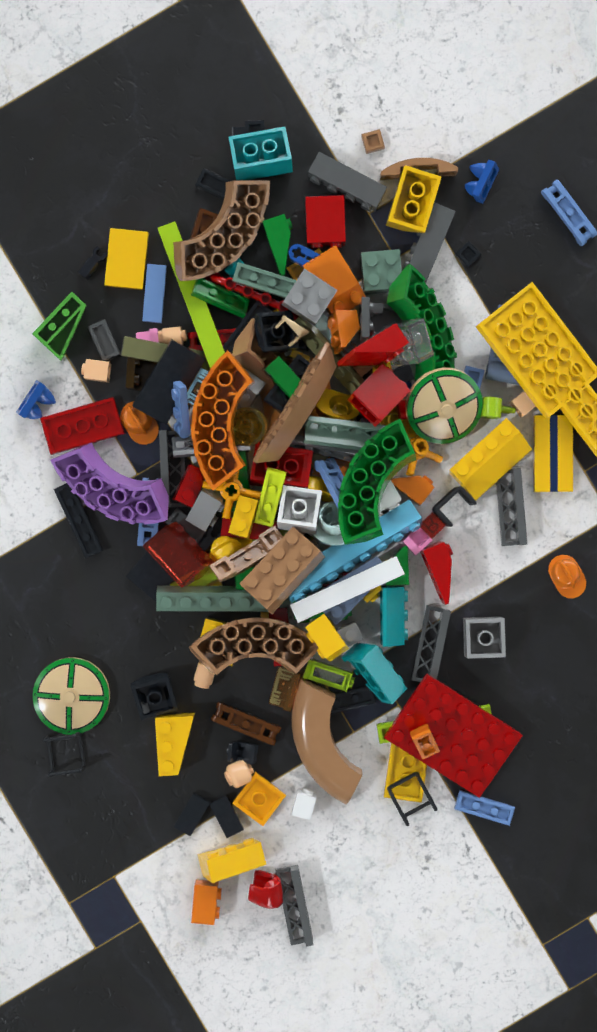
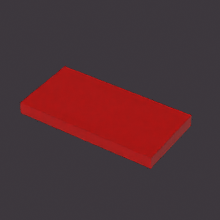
[40,397,125,455]

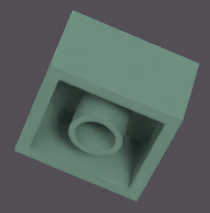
[360,249,402,295]

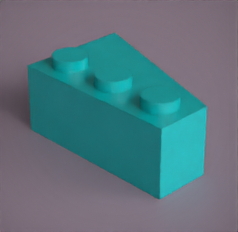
[341,643,407,704]

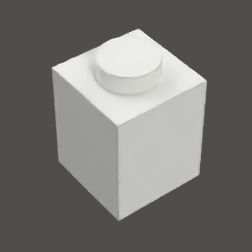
[292,788,316,820]

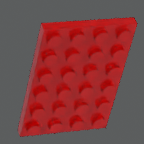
[384,673,523,798]

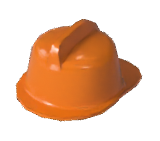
[120,401,159,445]
[548,555,586,598]

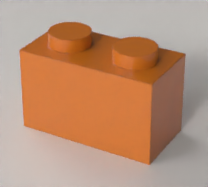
[191,879,222,925]

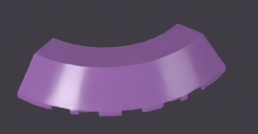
[50,442,169,525]

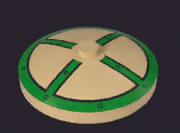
[405,368,483,444]
[33,657,110,735]

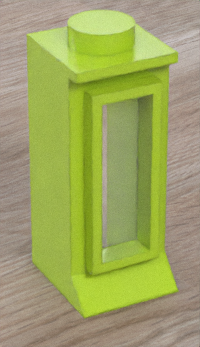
[303,658,355,692]

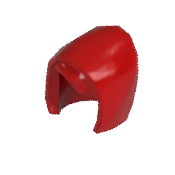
[248,870,283,909]

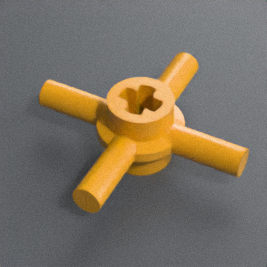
[406,435,443,476]
[202,471,261,519]

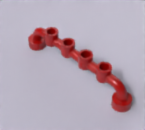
[206,273,299,321]

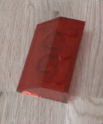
[143,521,214,588]

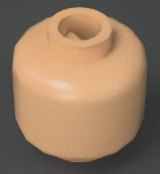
[224,760,254,788]

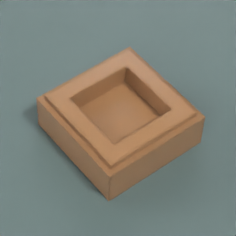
[361,129,385,154]

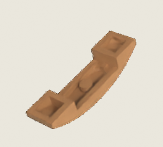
[380,158,458,180]
[209,525,283,582]

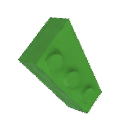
[32,292,87,361]

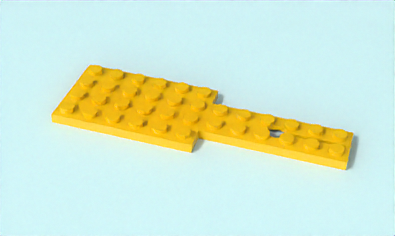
[475,282,597,457]

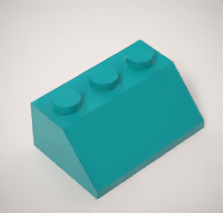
[229,127,293,181]
[380,586,408,647]

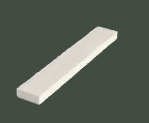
[290,556,405,623]

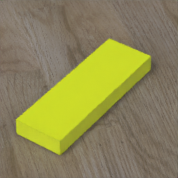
[254,467,286,527]

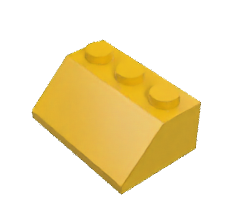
[386,165,441,233]

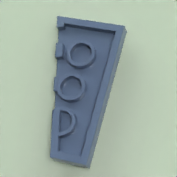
[322,556,382,625]

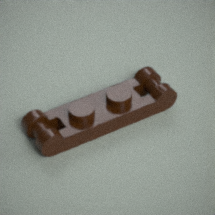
[211,702,282,745]

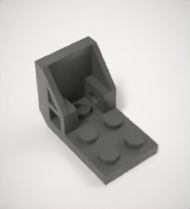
[359,297,405,345]

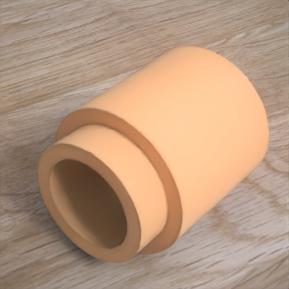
[158,326,187,345]
[194,661,215,689]

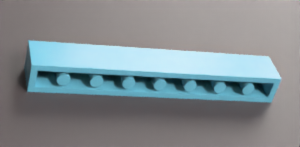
[288,500,422,603]

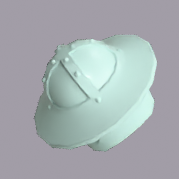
[313,502,344,546]

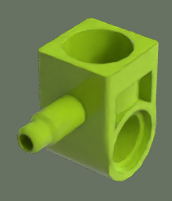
[480,397,516,420]

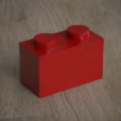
[172,464,205,508]

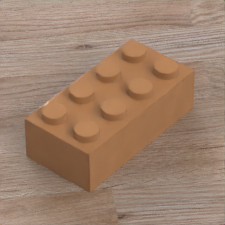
[240,527,325,614]

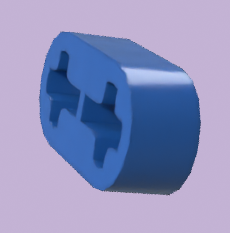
[289,244,320,267]

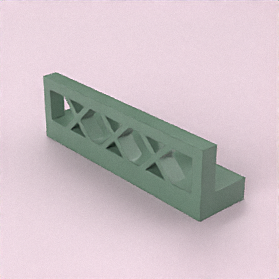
[232,262,297,298]
[303,415,386,450]

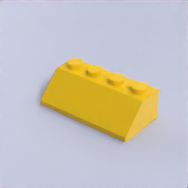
[449,418,532,501]

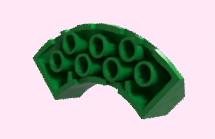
[386,264,457,381]
[338,419,416,545]

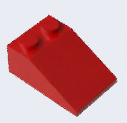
[337,323,409,366]
[250,442,313,489]
[420,541,453,605]

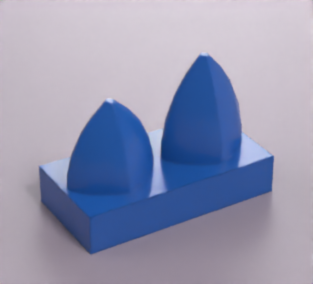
[464,160,499,204]
[16,380,56,419]

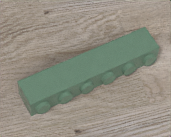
[156,586,267,611]

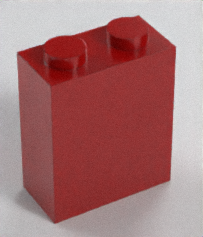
[305,195,346,250]
[347,363,411,427]

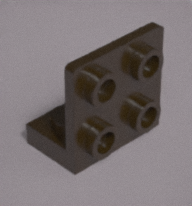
[126,357,157,391]

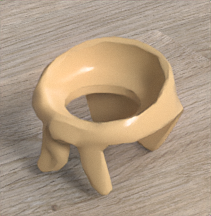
[275,315,309,347]

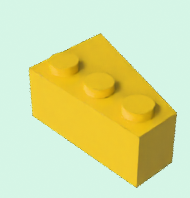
[155,713,195,776]
[197,838,267,883]

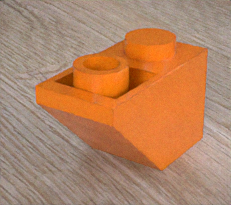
[327,310,360,354]

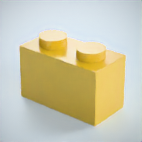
[228,495,259,539]
[305,614,349,662]

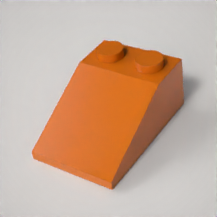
[302,245,366,315]

